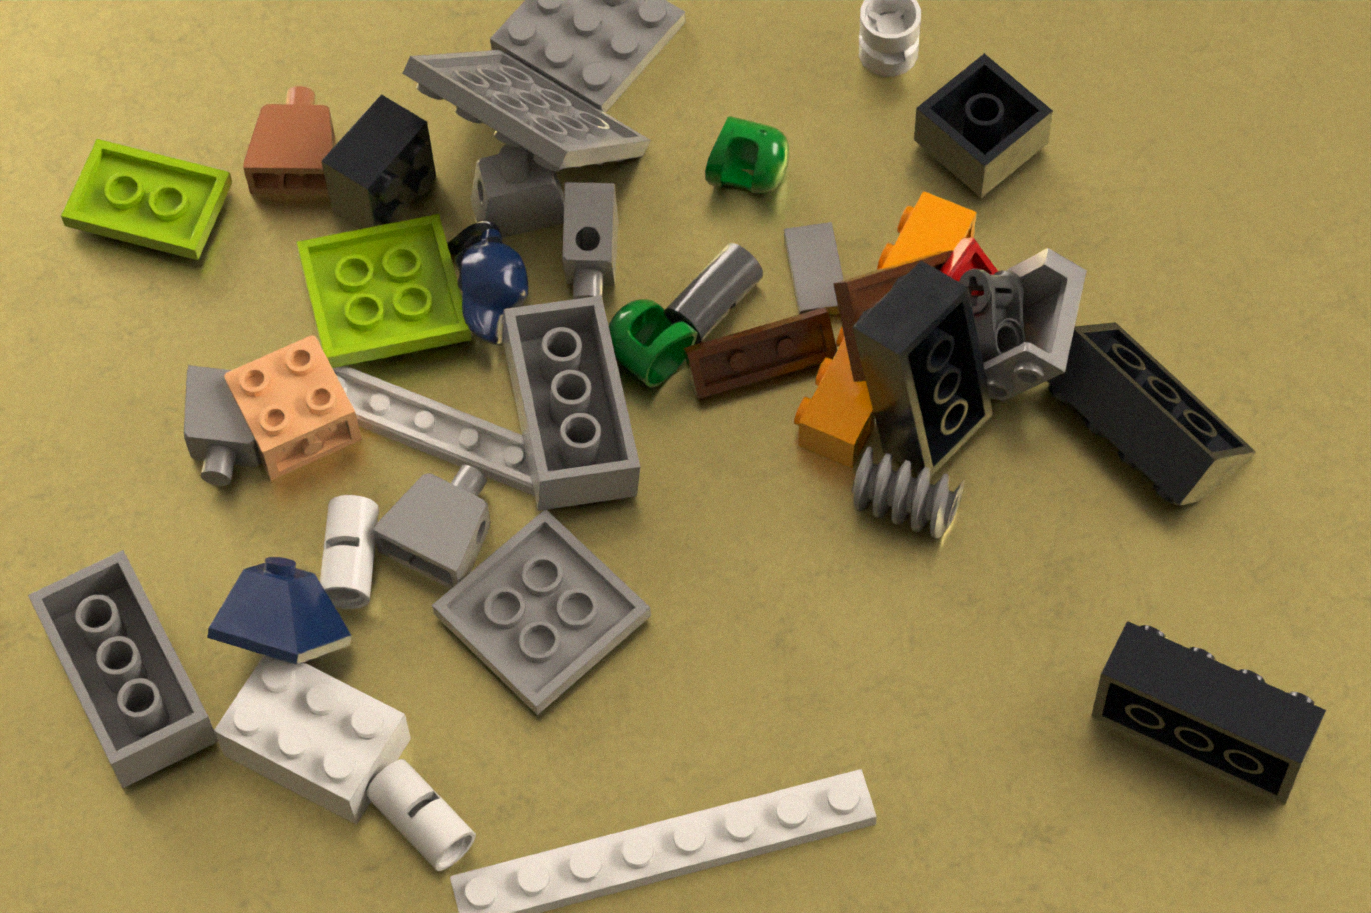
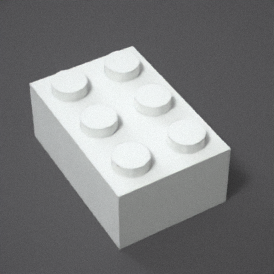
[214,655,411,825]

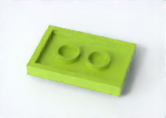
[61,139,232,260]

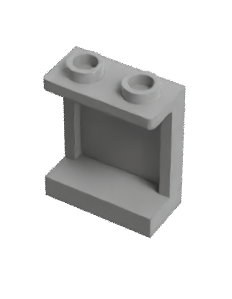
[983,248,1087,401]

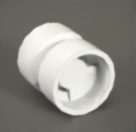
[859,0,921,77]

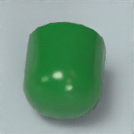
[705,116,789,194]
[609,299,698,387]

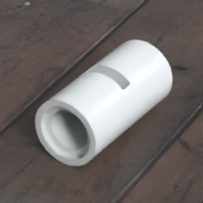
[320,495,379,609]
[366,759,476,871]

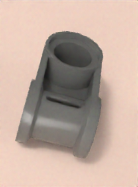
[959,269,1026,363]

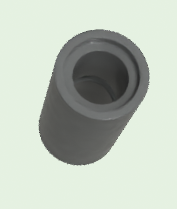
[664,243,763,345]

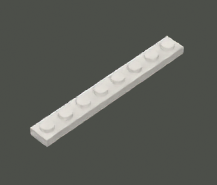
[450,769,877,913]

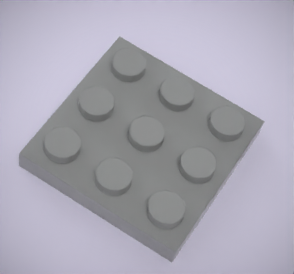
[490,0,686,113]
[432,509,651,715]

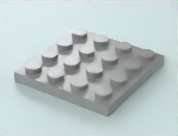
[402,50,651,171]

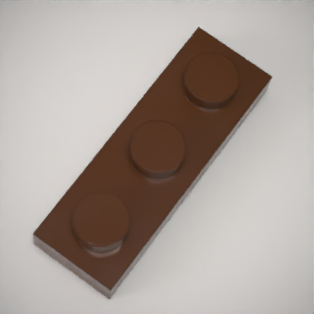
[683,308,837,399]

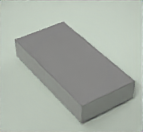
[784,222,844,315]

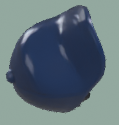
[447,221,529,345]

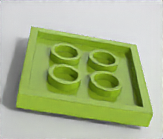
[297,214,471,368]

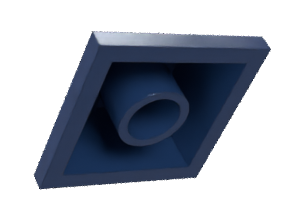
[207,557,352,665]

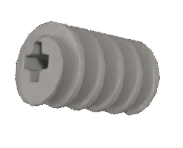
[852,447,965,538]

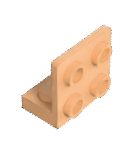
[224,335,362,480]

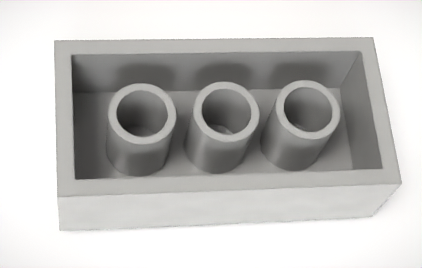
[502,296,640,511]
[28,550,218,789]

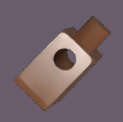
[243,86,336,195]

